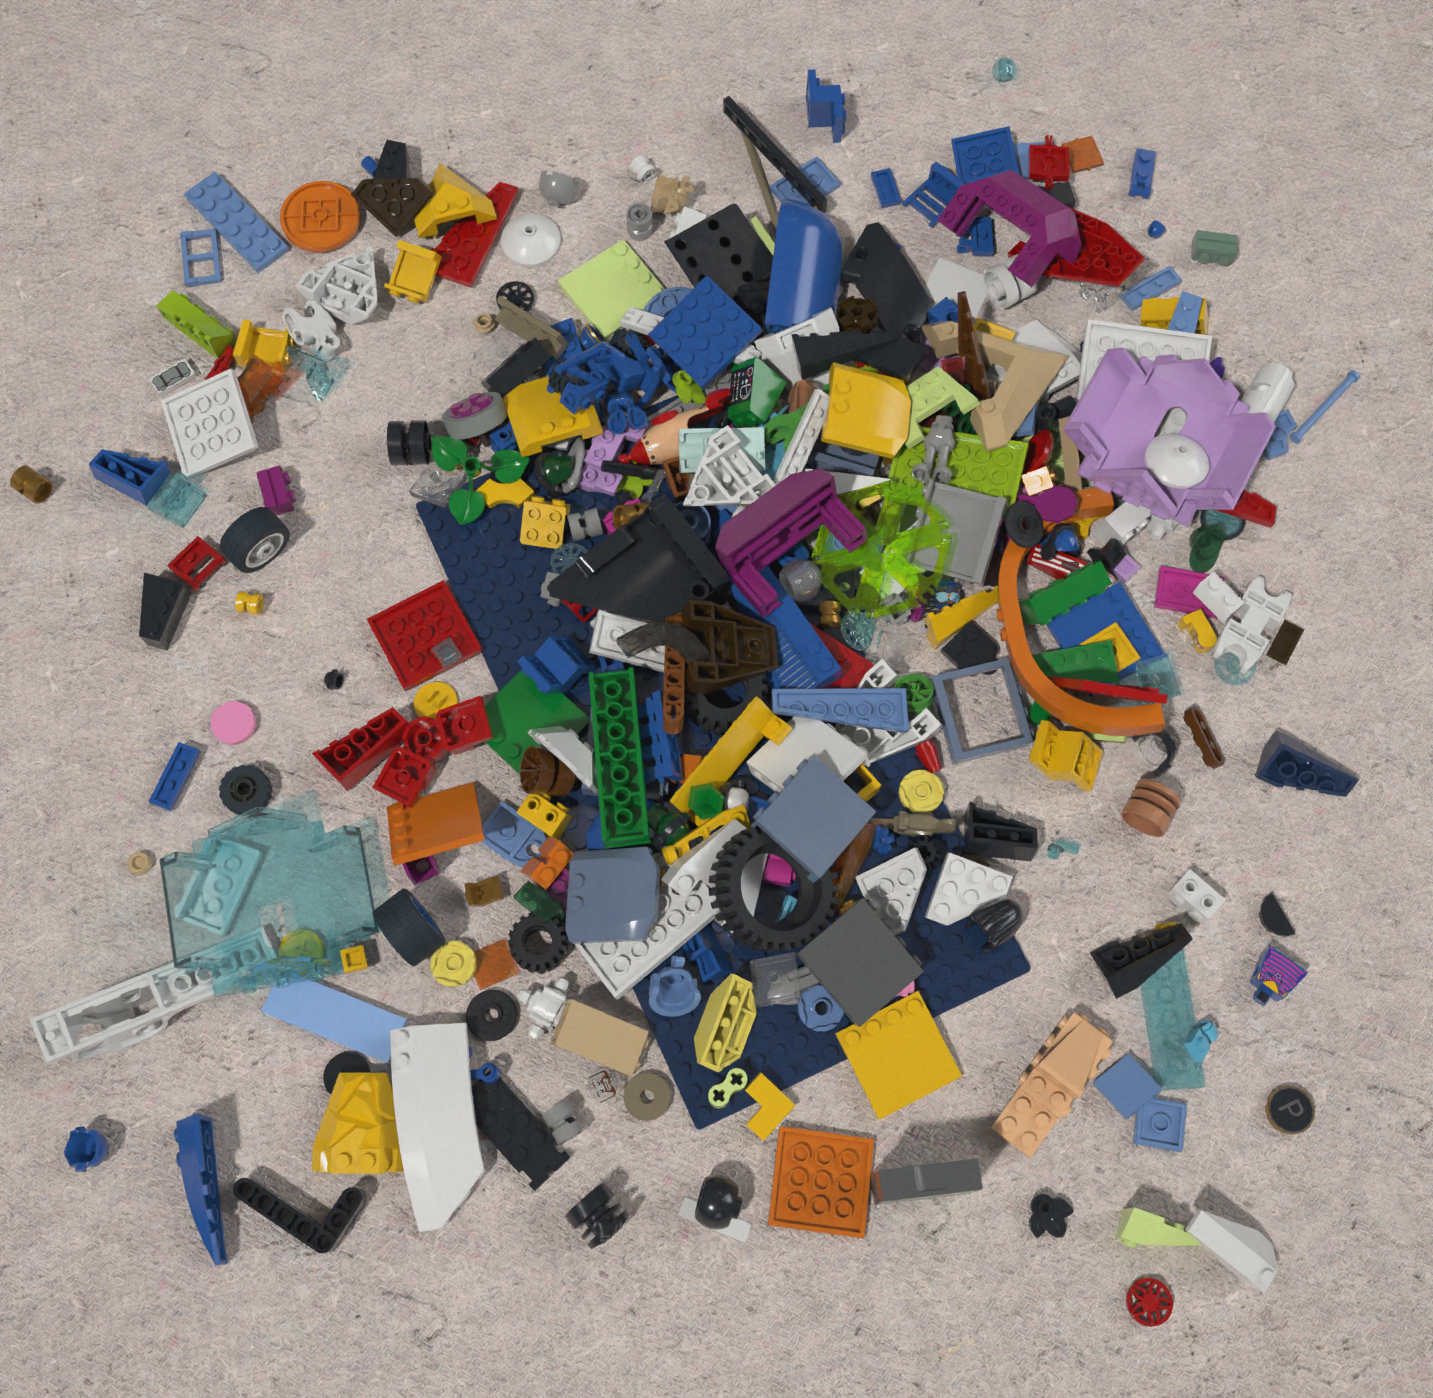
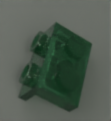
[513,880,566,924]

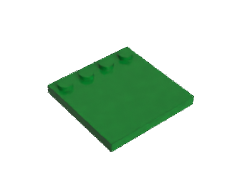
[484,670,590,775]

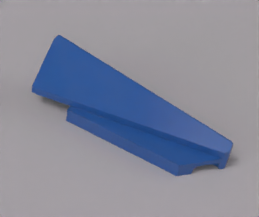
[682,923,734,982]

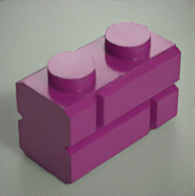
[256,465,296,516]

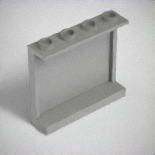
[903,479,1008,586]

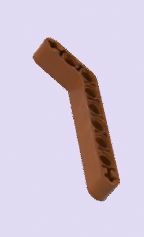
[662,611,685,735]

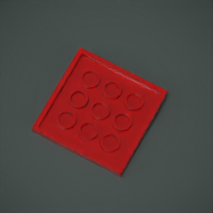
[367,580,483,691]
[1046,676,1168,704]

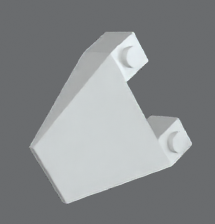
[834,659,944,766]
[661,819,768,933]

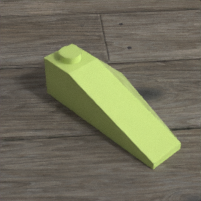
[1115,1207,1203,1249]

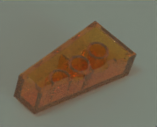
[237,355,291,424]

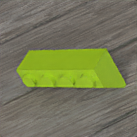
[156,290,236,360]

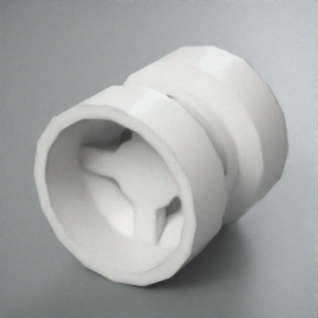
[630,155,657,184]

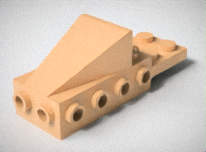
[990,1012,1113,1159]

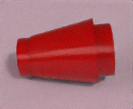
[915,740,942,774]

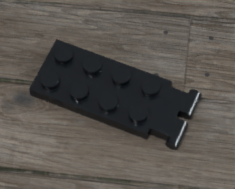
[472,1070,571,1191]

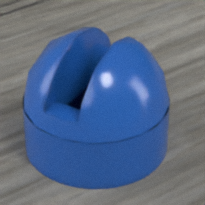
[1147,220,1166,238]

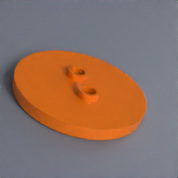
[280,181,361,253]

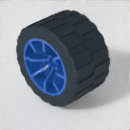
[372,888,446,966]

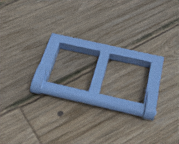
[180,229,222,287]

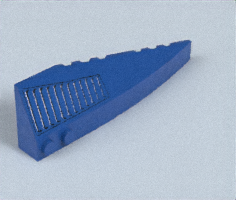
[710,508,843,690]

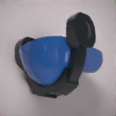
[1038,523,1081,560]

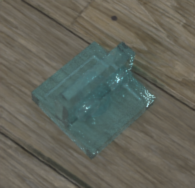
[146,471,207,528]

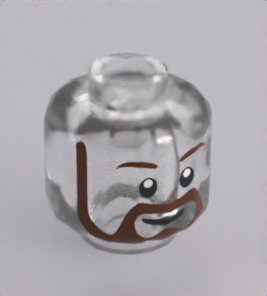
[585,1068,622,1103]

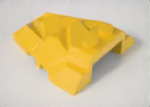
[312,1072,404,1174]

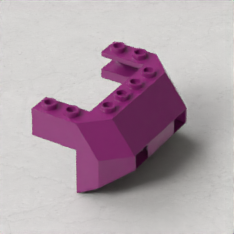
[937,170,1081,288]
[716,469,867,618]

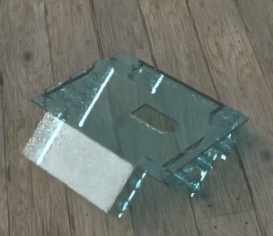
[159,807,379,997]

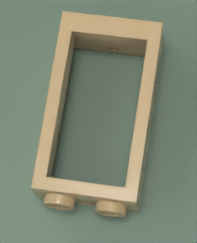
[1059,416,1096,492]

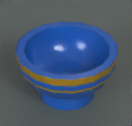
[579,323,604,350]

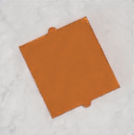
[1061,136,1104,173]
[474,939,518,990]

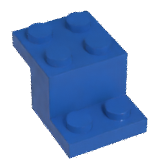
[806,69,846,143]
[517,637,597,694]

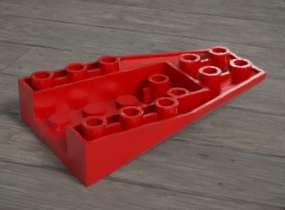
[1008,206,1145,287]

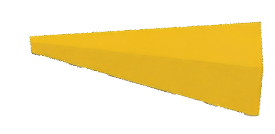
[924,585,1018,650]

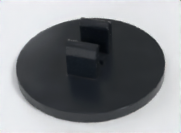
[323,1052,371,1094]

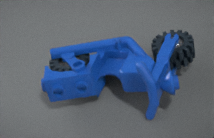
[547,328,665,415]

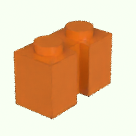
[520,836,574,890]

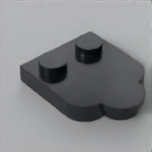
[940,621,998,677]

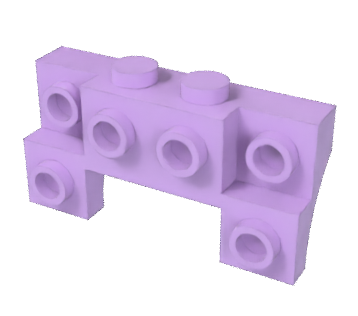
[577,418,649,497]

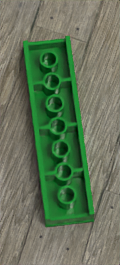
[589,667,651,849]

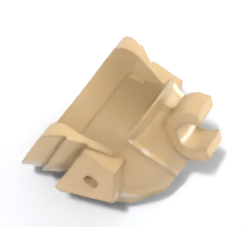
[651,175,694,214]

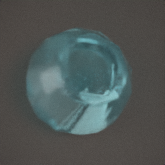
[992,57,1017,82]

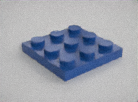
[951,126,1019,184]

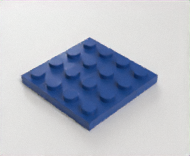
[648,276,763,390]

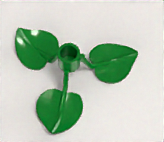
[431,436,529,525]

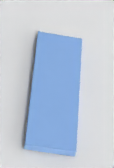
[261,968,408,1064]

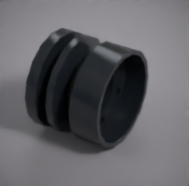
[565,1182,630,1250]

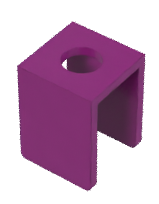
[402,855,442,885]

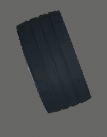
[220,507,290,573]

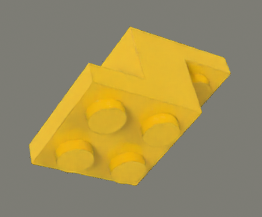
[1029,720,1103,791]

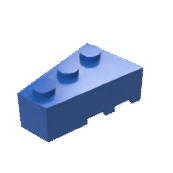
[89,449,172,506]

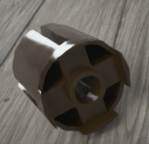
[837,296,878,334]

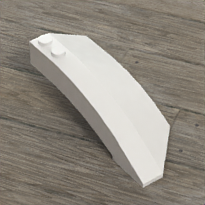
[390,1023,486,1233]

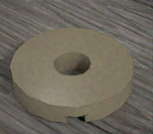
[623,1073,671,1122]

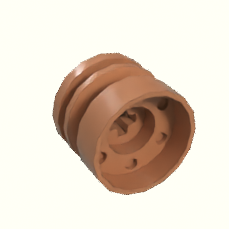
[1120,779,1181,837]

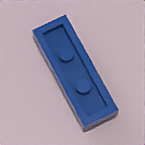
[148,742,201,812]

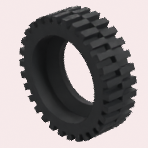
[708,826,839,952]

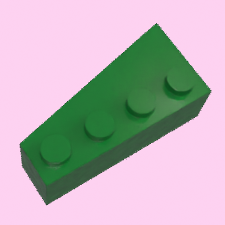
[1018,561,1112,626]

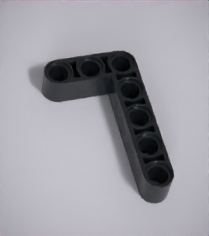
[233,1178,367,1254]

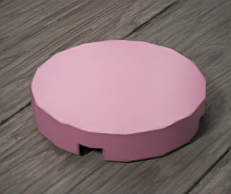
[211,701,256,745]

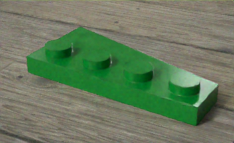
[1032,640,1120,684]

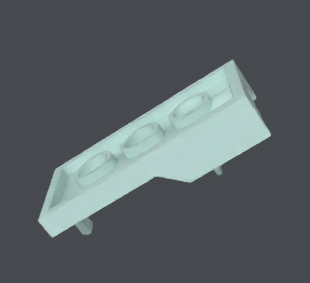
[678,427,765,473]

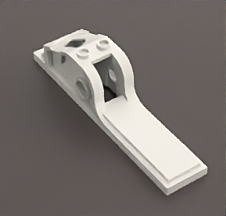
[29,927,281,1065]

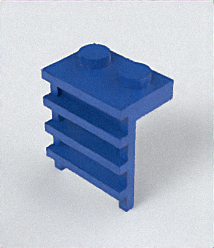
[902,162,965,228]

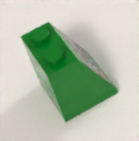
[727,356,787,428]

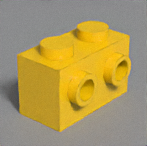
[516,794,573,840]

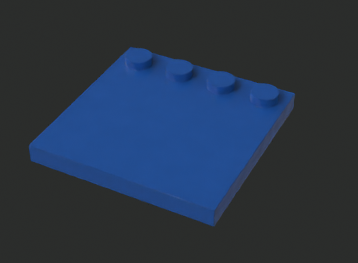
[1046,582,1165,697]

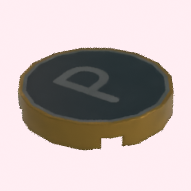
[1265,1086,1315,1135]

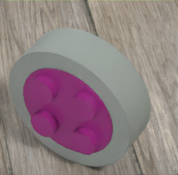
[442,392,508,447]

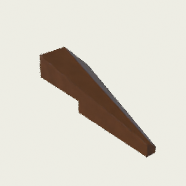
[958,291,992,401]

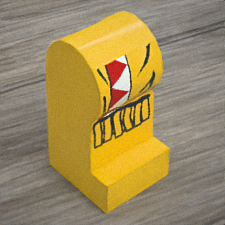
[1177,609,1217,654]

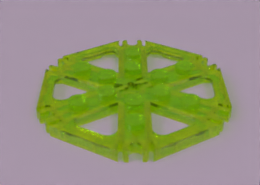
[812,480,952,620]

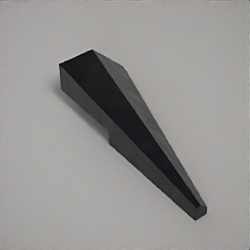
[791,329,898,379]

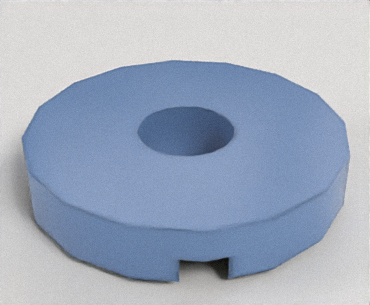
[797,984,844,1031]

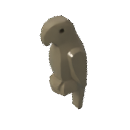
[870,811,956,838]

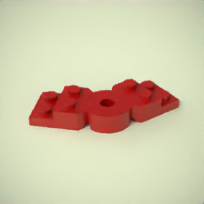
[372,696,494,808]

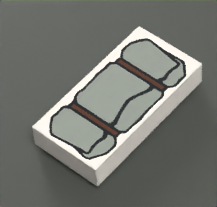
[149,358,197,397]

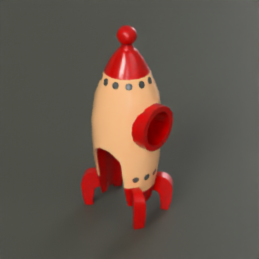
[618,388,745,465]

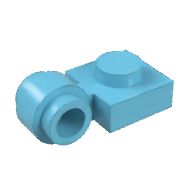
[1183,1019,1218,1063]

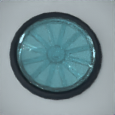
[1200,510,1245,541]

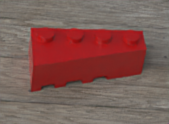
[312,707,409,792]

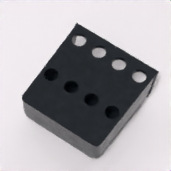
[664,203,773,300]

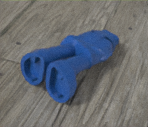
[606,389,647,434]

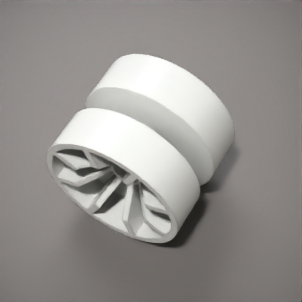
[983,254,1037,309]

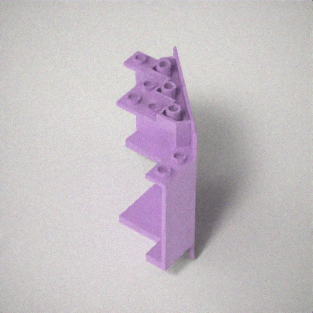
[1063,347,1276,527]

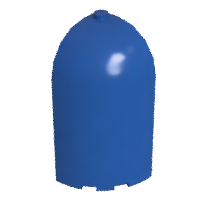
[765,199,843,333]

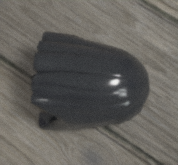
[964,898,1023,954]

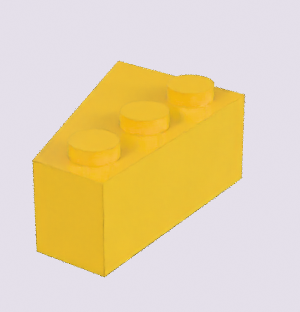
[1140,297,1208,335]

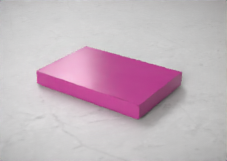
[1154,566,1225,619]

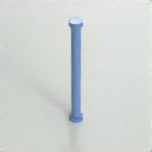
[1289,370,1360,444]

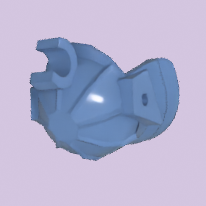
[649,956,701,1017]

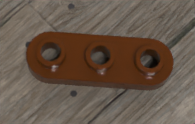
[1183,706,1224,769]

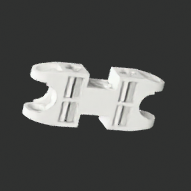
[1212,576,1292,675]

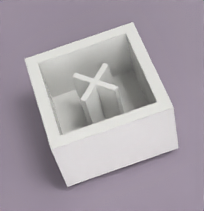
[1092,502,1151,546]

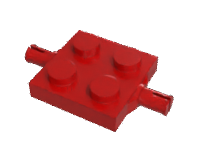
[1028,135,1070,190]

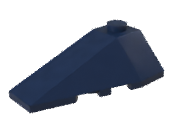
[1255,730,1359,797]

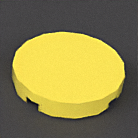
[898,770,944,813]
[430,941,477,987]

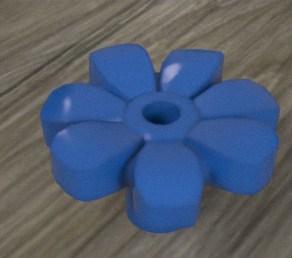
[871,825,895,855]

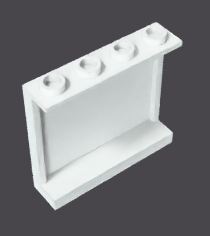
[747,717,870,793]

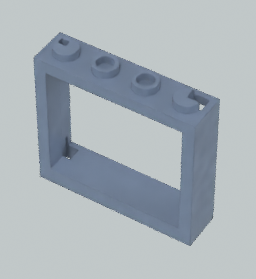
[930,658,1034,765]

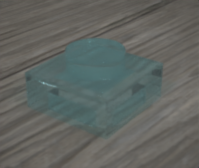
[431,637,462,668]

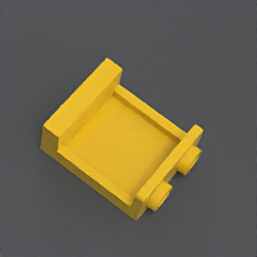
[384,240,442,304]
[233,320,296,372]

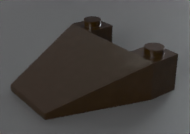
[681,599,778,694]

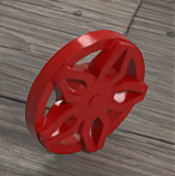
[1126,1278,1173,1327]

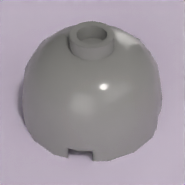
[539,171,579,207]

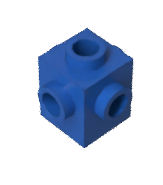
[489,421,519,453]

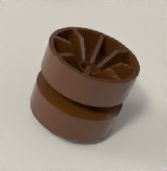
[520,746,576,796]

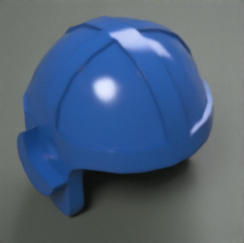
[64,1126,109,1172]

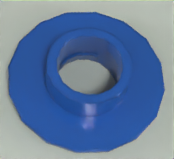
[776,543,809,568]

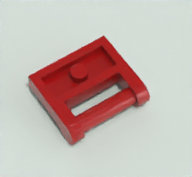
[167,536,227,592]

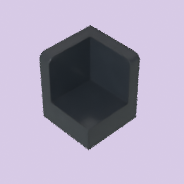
[1087,538,1126,570]

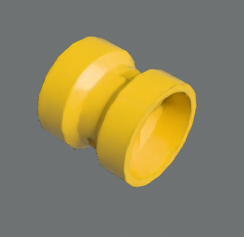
[235,591,264,615]

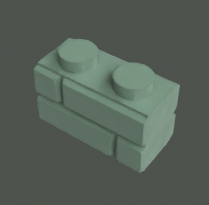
[1191,230,1238,266]

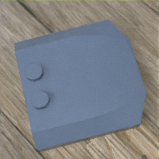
[565,847,661,944]

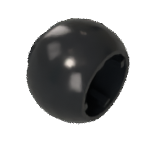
[694,1175,743,1230]

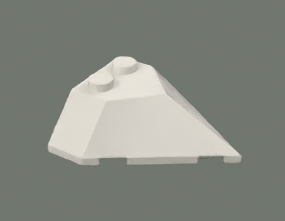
[295,246,378,324]
[683,425,776,506]
[527,726,598,794]

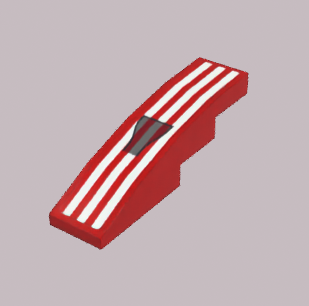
[1026,544,1116,589]

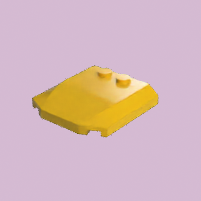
[821,362,911,459]
[503,376,603,457]

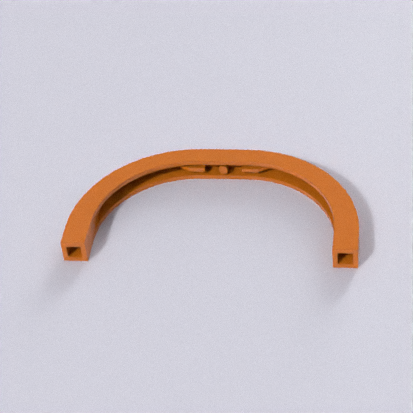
[996,488,1165,736]

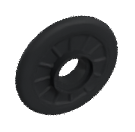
[1005,501,1043,548]
[466,990,517,1041]

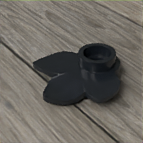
[1029,1193,1074,1238]

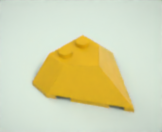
[414,163,497,239]

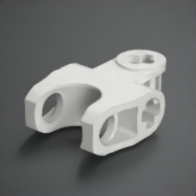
[282,300,340,361]

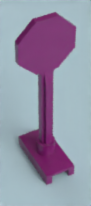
[1016,486,1078,523]

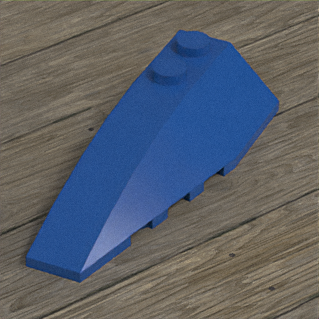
[174,1114,227,1265]

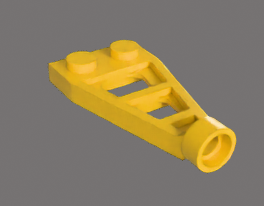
[662,804,751,865]

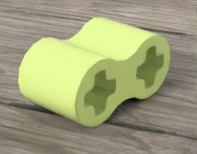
[708,1068,747,1109]

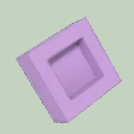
[1109,554,1141,584]

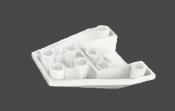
[754,307,839,392]
[1013,320,1082,402]

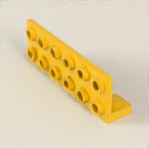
[670,696,793,826]

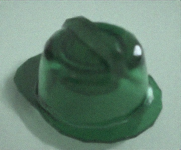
[1189,524,1225,573]

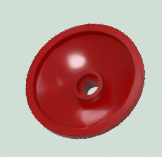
[1020,430,1054,485]

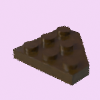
[351,177,435,237]

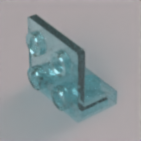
[287,347,334,401]

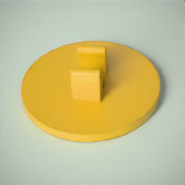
[414,682,458,719]

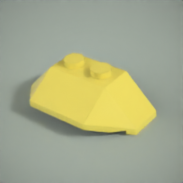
[694,973,757,1072]

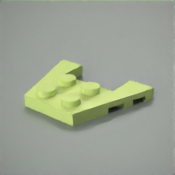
[905,366,981,449]

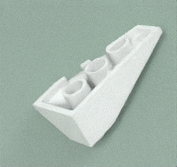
[805,469,893,497]
[1185,1209,1278,1293]

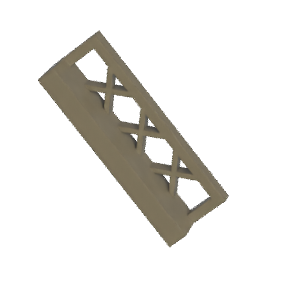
[494,296,569,360]

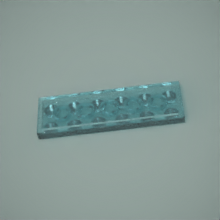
[1140,949,1205,1091]

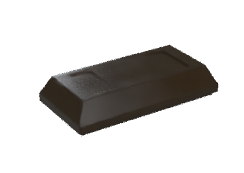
[1266,620,1304,665]

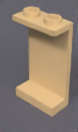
[549,1000,649,1077]

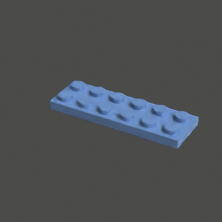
[184,172,289,274]

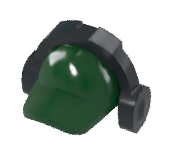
[534,450,572,498]
[648,804,691,853]

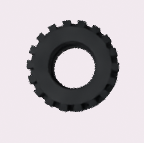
[508,912,568,974]

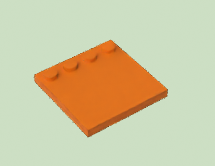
[386,782,485,866]
[767,1126,874,1239]

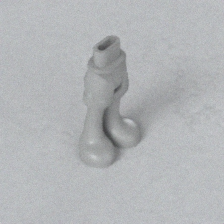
[911,415,955,484]

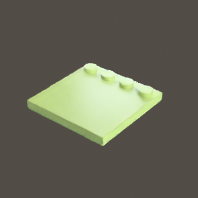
[558,239,665,341]

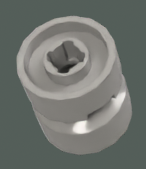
[626,202,653,241]
[567,508,603,542]
[542,1100,585,1145]

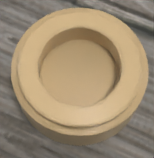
[127,852,152,876]

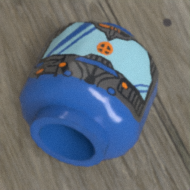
[933,581,961,612]

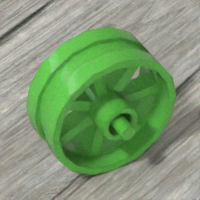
[894,674,934,715]

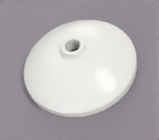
[501,213,561,267]
[1144,434,1209,489]

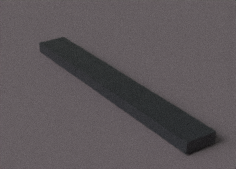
[723,96,828,213]

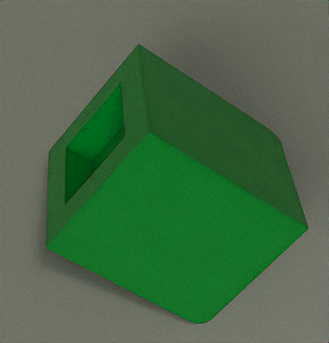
[688,783,724,820]

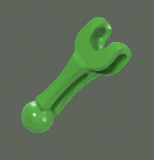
[764,384,830,453]

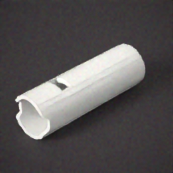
[1241,362,1296,423]

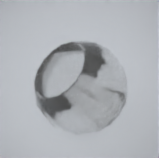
[779,559,822,602]

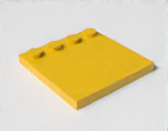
[835,991,962,1120]

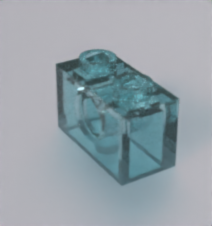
[1135,653,1181,704]

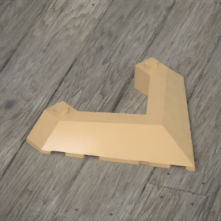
[922,321,1069,451]

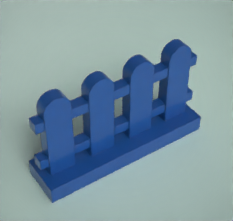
[638,690,684,786]

